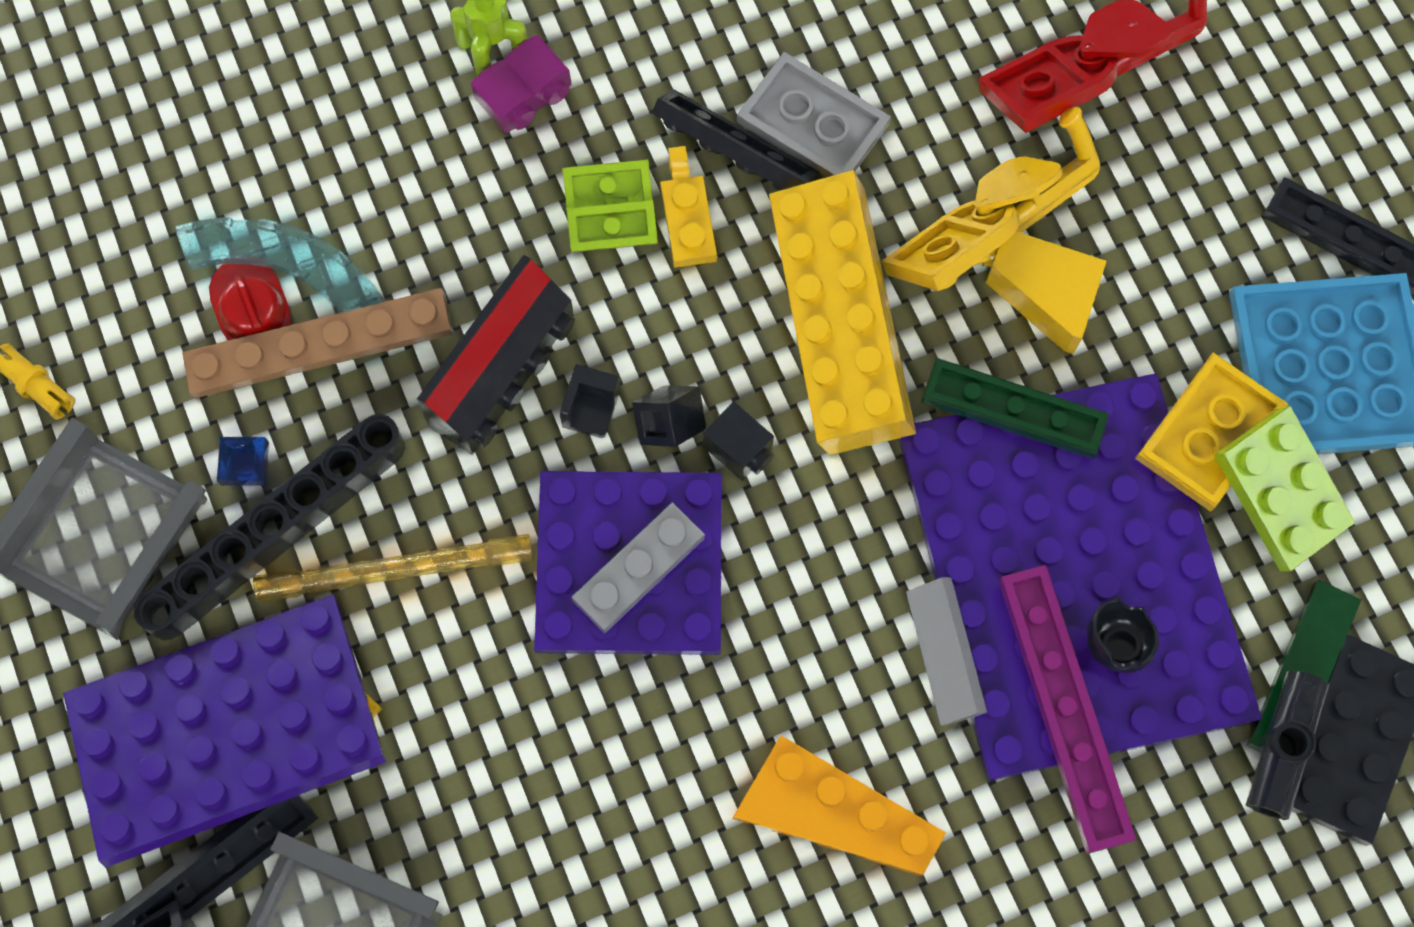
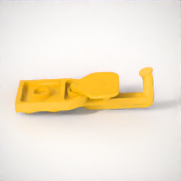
[881,107,1100,291]

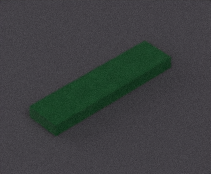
[921,357,1109,459]
[1246,580,1362,756]

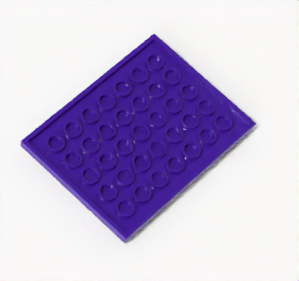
[898,373,1262,782]

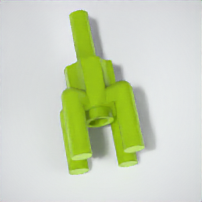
[450,0,527,76]

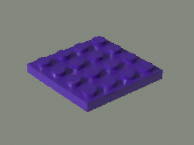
[534,471,722,655]

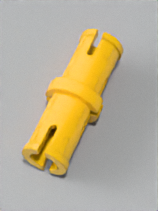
[0,343,75,420]

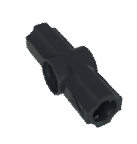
[1245,670,1330,820]

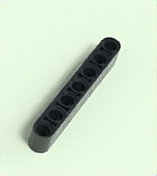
[134,414,405,641]

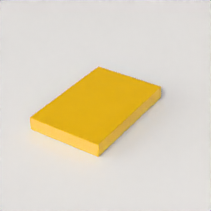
[1135,352,1289,512]

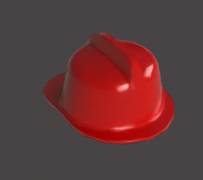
[209,257,291,341]

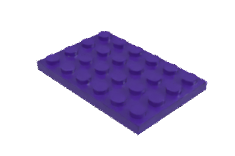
[63,594,386,868]

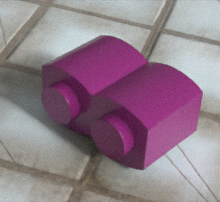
[470,35,572,133]

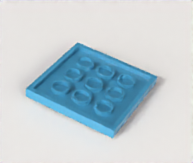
[1229,273,1414,454]

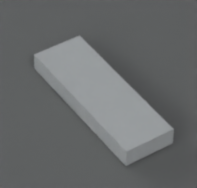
[906,577,987,726]

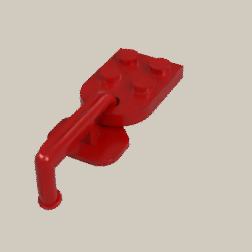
[978,0,1207,133]

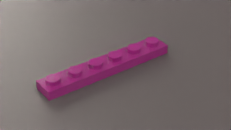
[998,565,1137,855]

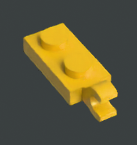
[660,146,717,268]

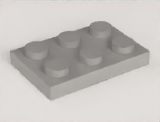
[736,52,891,178]

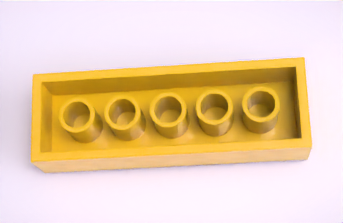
[769,170,916,455]

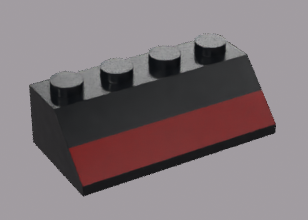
[417,255,575,456]

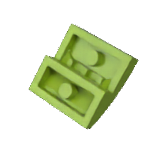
[562,159,658,253]

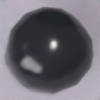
[1087,597,1159,674]

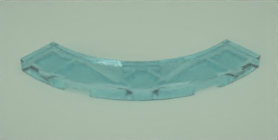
[175,217,385,313]

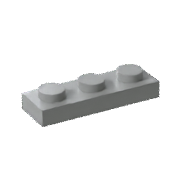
[572,502,705,634]

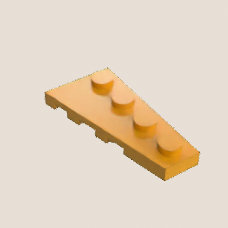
[733,735,946,876]

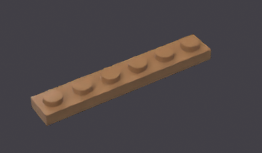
[182,288,454,398]

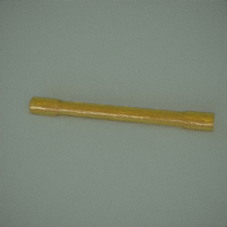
[253,534,533,603]

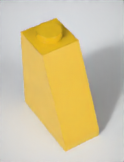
[983,231,1107,354]

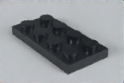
[1292,634,1414,846]

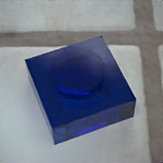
[217,437,269,486]

